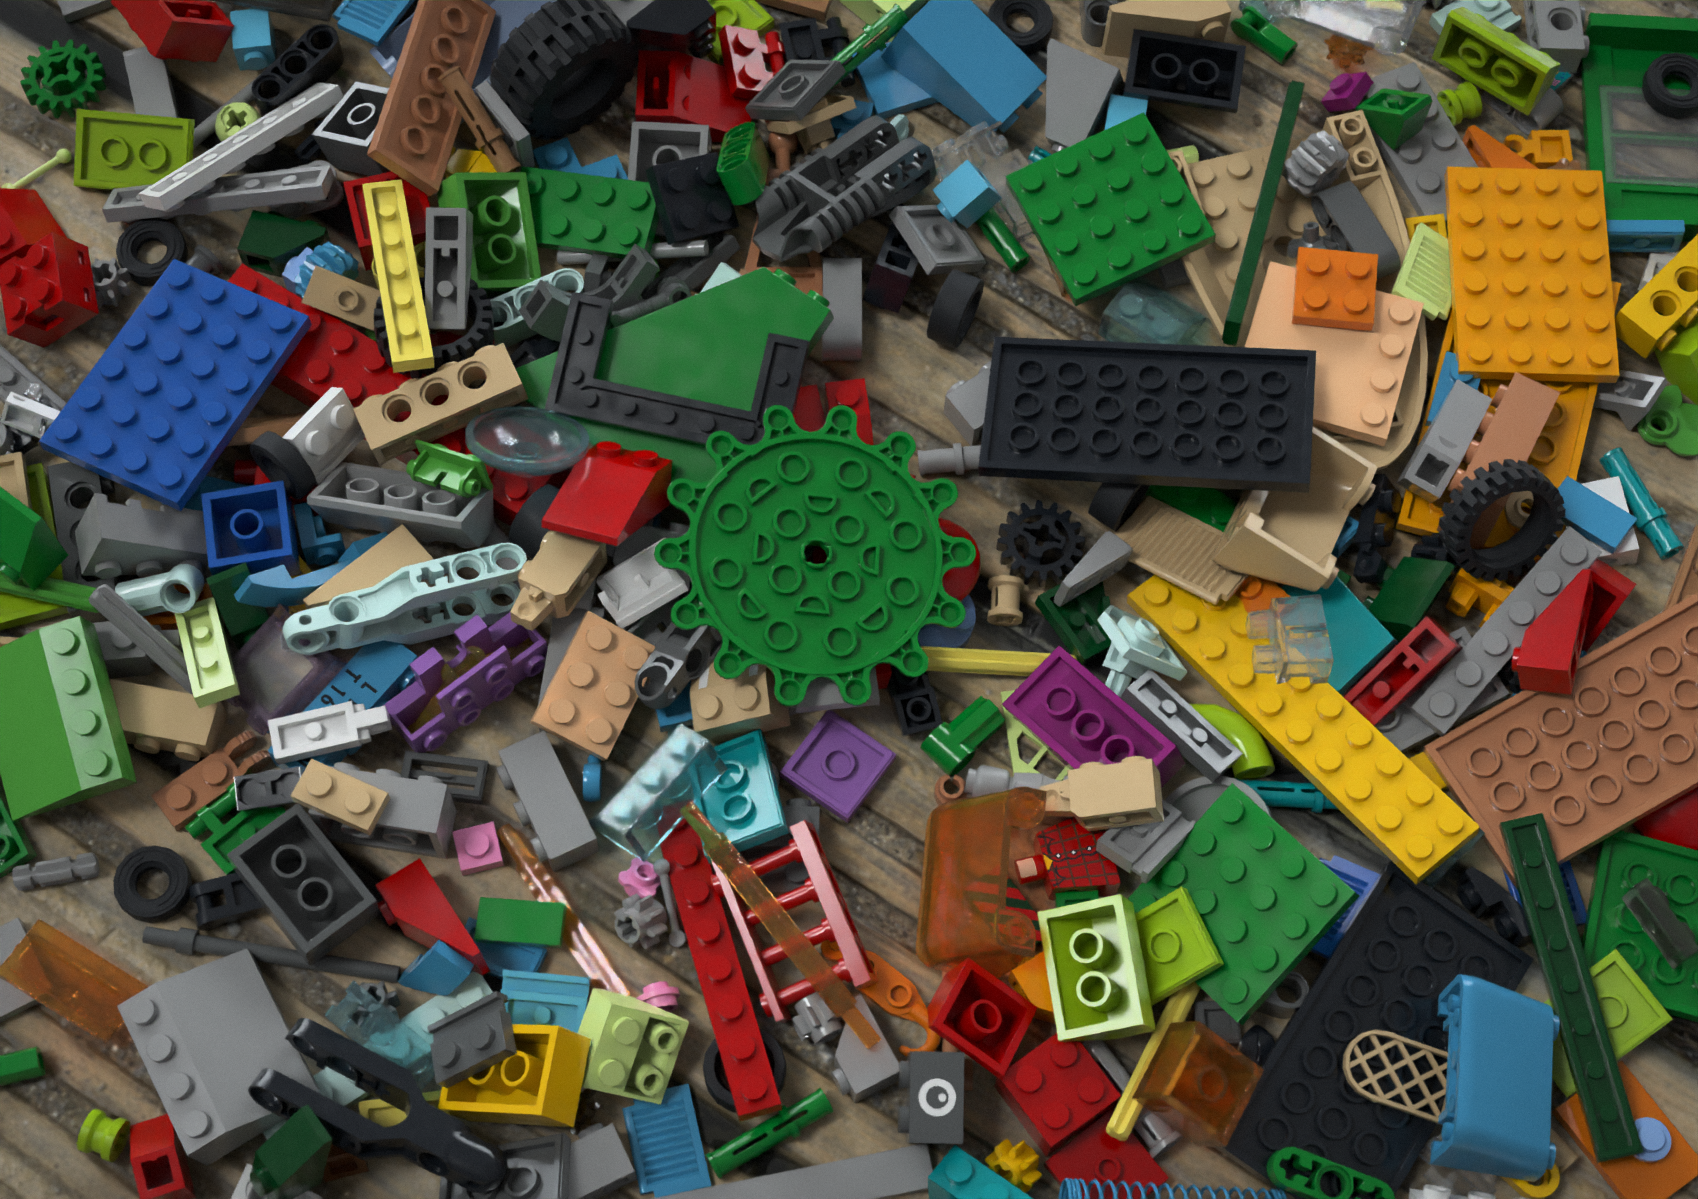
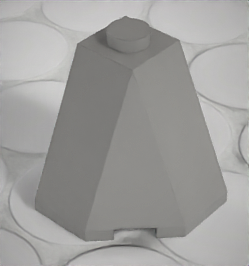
[1045,38,1124,153]

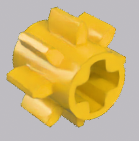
[985,1138,1042,1193]

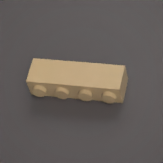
[109,679,227,761]

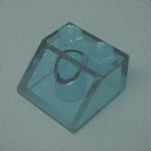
[1098,277,1206,345]

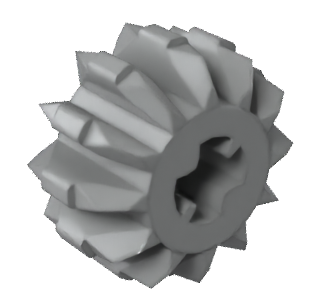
[1282,130,1349,198]

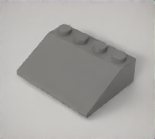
[117,948,322,1166]

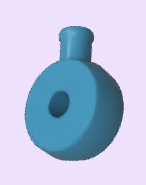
[583,755,602,802]

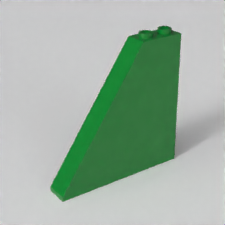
[515,267,834,483]

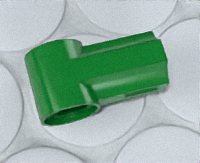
[920,696,1005,778]

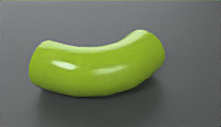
[1189,703,1275,780]

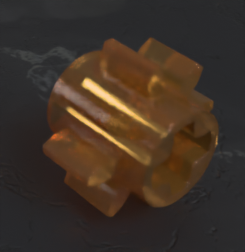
[1324,21,1374,68]

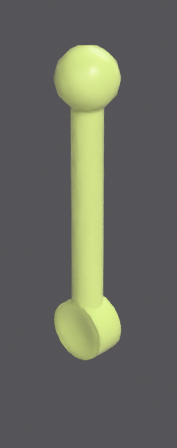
[1,148,72,189]

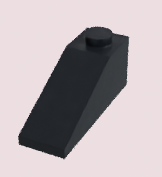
[862,204,918,313]

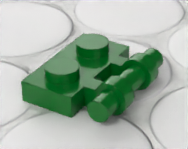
[185,773,286,875]

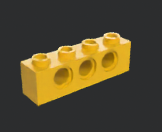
[1615,234,1698,359]

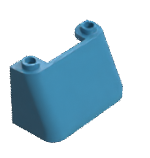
[1430,974,1559,1182]

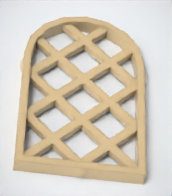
[1343,1030,1448,1125]

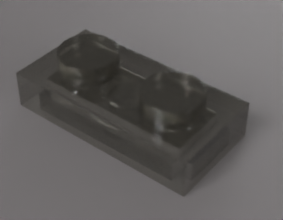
[1622,878,1698,969]

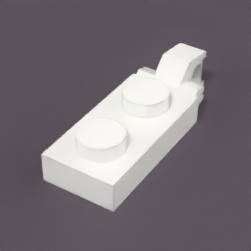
[268,701,392,765]

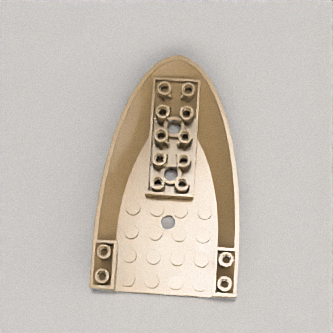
[1168,110,1428,471]

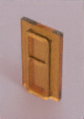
[0,919,148,1044]

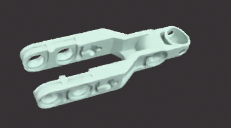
[282,543,527,655]

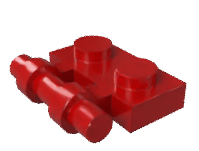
[718,25,785,100]

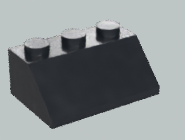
[626,0,716,59]
[1123,29,1246,113]

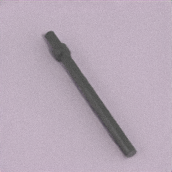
[142,926,401,983]

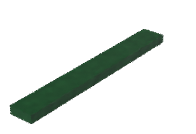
[1222,80,1305,346]
[1499,813,1643,1163]

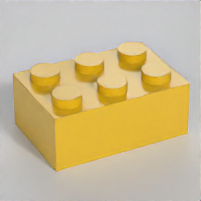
[438,1024,591,1127]

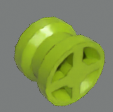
[1436,81,1482,126]
[77,1108,131,1163]

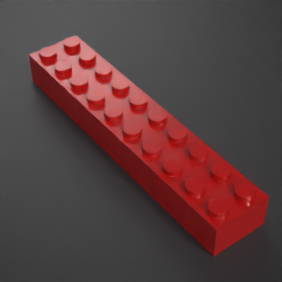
[228,263,571,526]

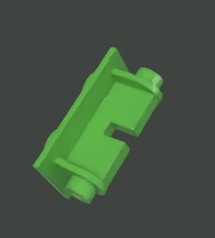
[406,439,493,498]

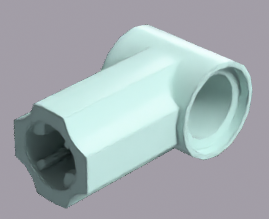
[115,564,204,617]

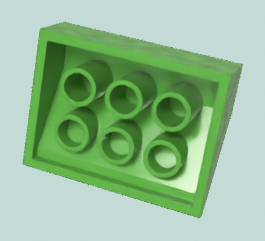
[0,616,137,822]

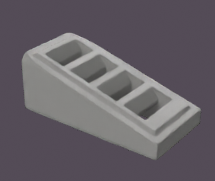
[1054,530,1133,607]

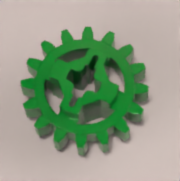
[20,39,107,119]

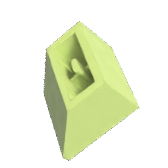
[578,987,689,1105]

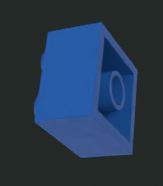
[201,480,301,576]

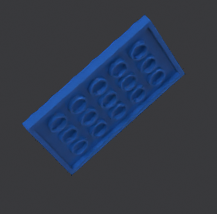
[39,259,312,511]

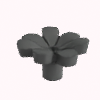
[1287,222,1338,258]

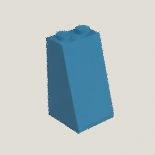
[881,0,1047,138]

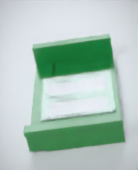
[1581,13,1698,242]

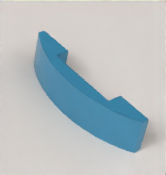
[234,531,388,607]

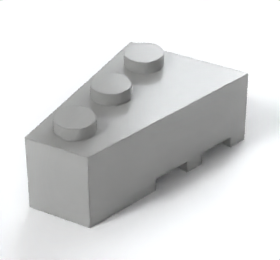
[75,493,208,579]

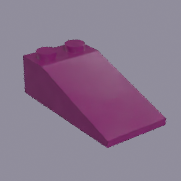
[1002,646,1186,789]

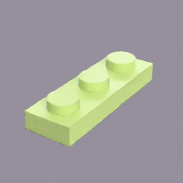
[175,596,240,709]

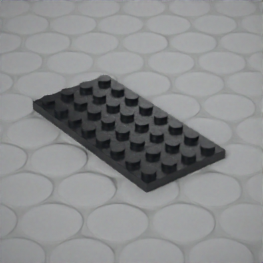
[978,337,1316,493]
[1212,861,1534,1199]

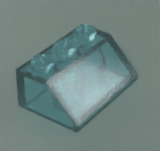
[588,724,727,862]

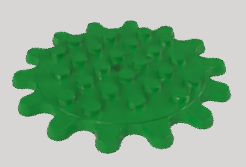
[654,405,976,707]

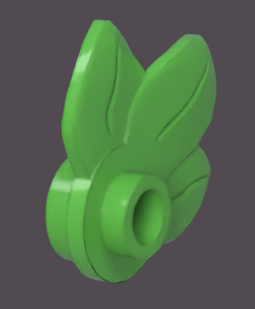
[1637,385,1698,456]

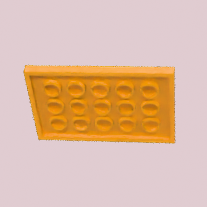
[1444,166,1620,383]

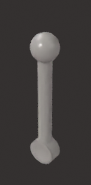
[653,859,686,947]

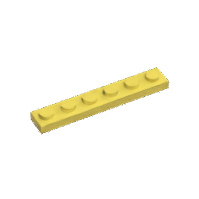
[362,179,434,373]

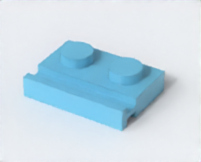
[500,969,591,1033]

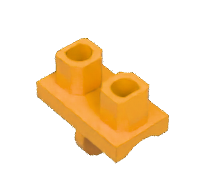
[1446,568,1515,628]

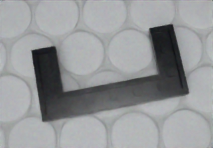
[545,292,810,446]

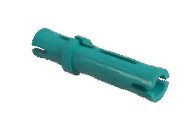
[1599,447,1684,560]
[1234,778,1339,813]

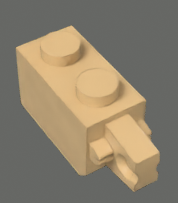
[510,530,607,631]
[1039,756,1164,831]

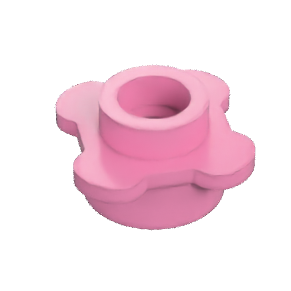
[618,857,669,899]

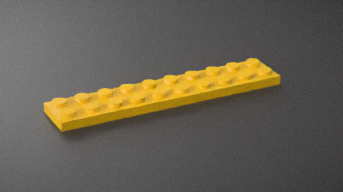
[1127,574,1480,885]

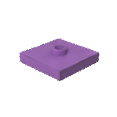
[780,710,896,823]

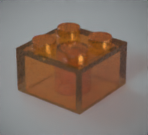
[1132,1021,1264,1146]

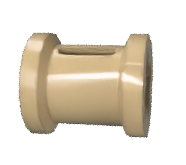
[987,575,1024,626]

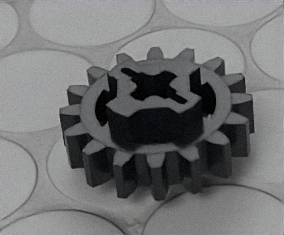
[996,500,1085,587]

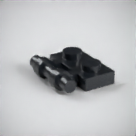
[779,17,856,87]

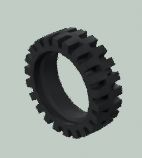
[374,270,494,379]
[1439,459,1565,581]

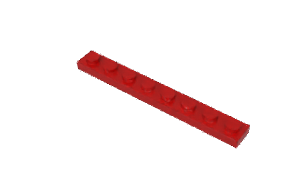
[650,797,782,1122]

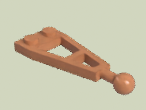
[745,132,823,296]

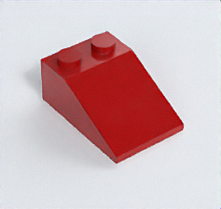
[541,441,672,546]

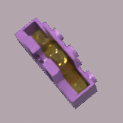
[383,612,548,753]

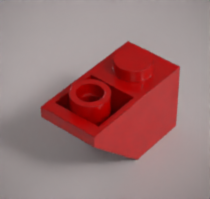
[130,1114,196,1199]

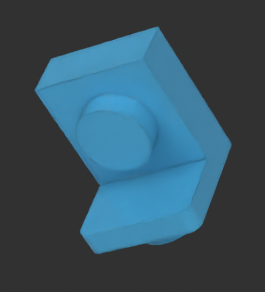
[293,502,346,565]

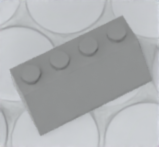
[307,462,494,548]

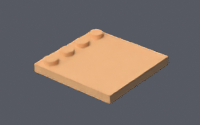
[1245,261,1424,446]

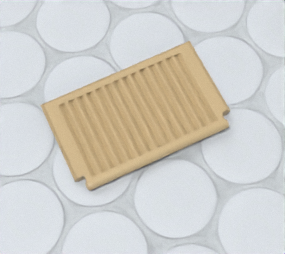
[1115,496,1249,605]

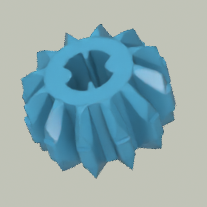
[294,241,359,299]

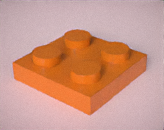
[1291,247,1378,331]

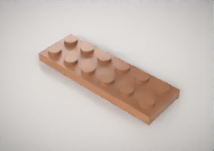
[367,0,496,196]

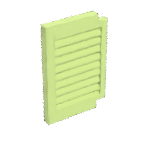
[1391,222,1452,320]

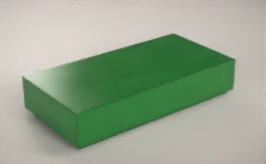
[474,897,567,948]

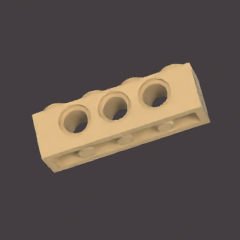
[353,343,528,464]

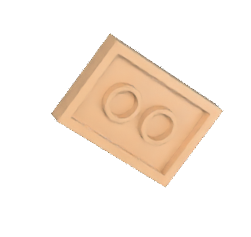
[530,611,655,761]

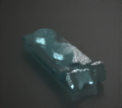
[324,980,435,1091]

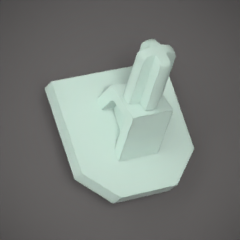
[1097,605,1187,697]

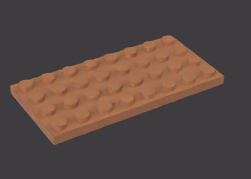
[1424,592,1698,889]

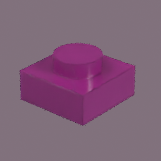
[1321,72,1374,112]

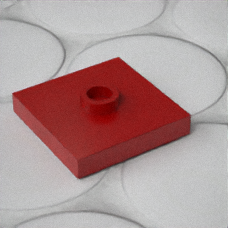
[1044,1109,1169,1199]

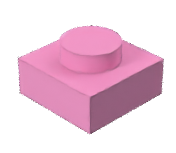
[452,821,504,876]

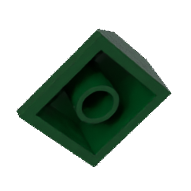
[1363,556,1455,654]

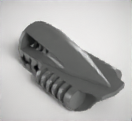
[752,116,936,262]

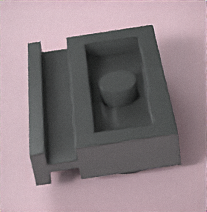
[427,991,517,1088]

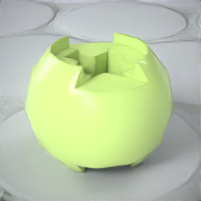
[215,102,261,142]

